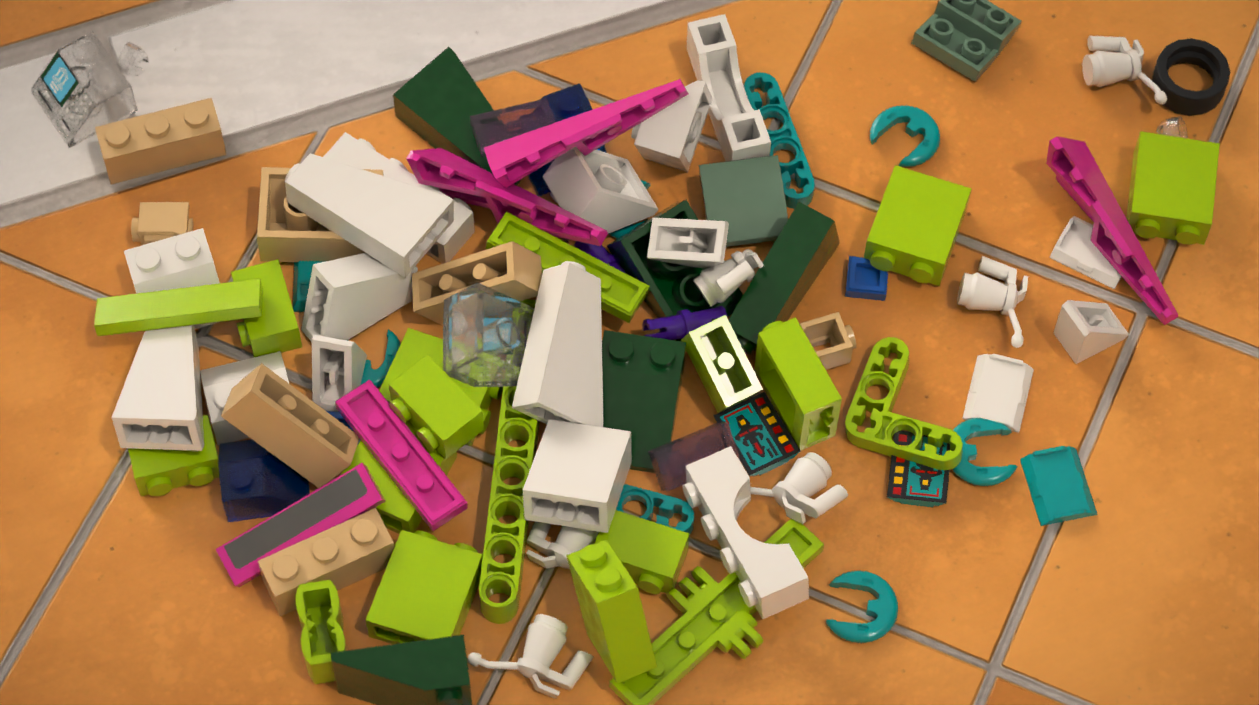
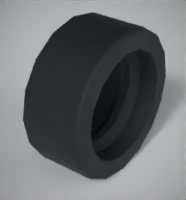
[1152,38,1230,116]

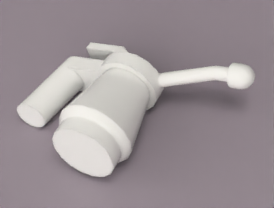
[1082,36,1167,104]
[693,249,764,307]
[957,256,1028,348]
[750,452,848,524]
[526,521,599,569]
[468,614,593,699]

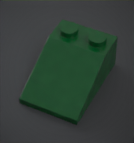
[607,200,743,341]
[602,330,686,475]
[331,635,472,705]

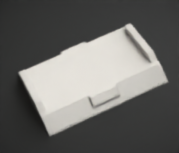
[1049,216,1122,289]
[962,354,1034,433]

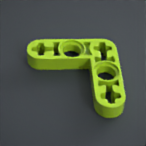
[845,337,963,470]

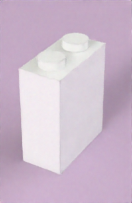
[523,419,632,533]

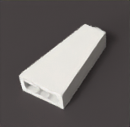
[285,153,454,278]
[512,261,604,427]
[112,325,204,451]

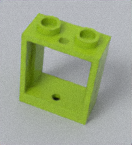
[754,317,842,450]

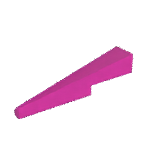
[484,79,689,188]
[1046,136,1178,325]
[406,148,608,246]

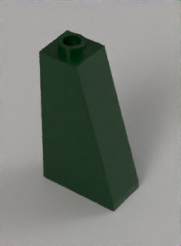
[393,47,521,185]
[729,202,840,355]

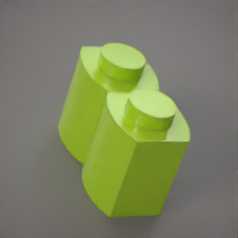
[296,580,347,684]

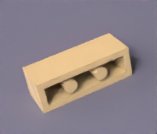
[95,97,227,185]
[412,241,542,326]
[221,363,360,488]
[258,508,394,617]

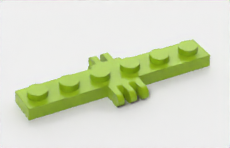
[609,519,824,705]

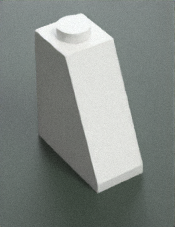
[301,253,418,342]

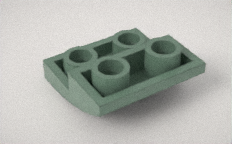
[911,0,1022,82]
[699,155,788,247]

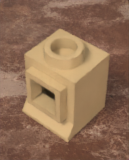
[131,202,194,246]
[799,312,856,370]

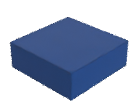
[845,256,888,301]

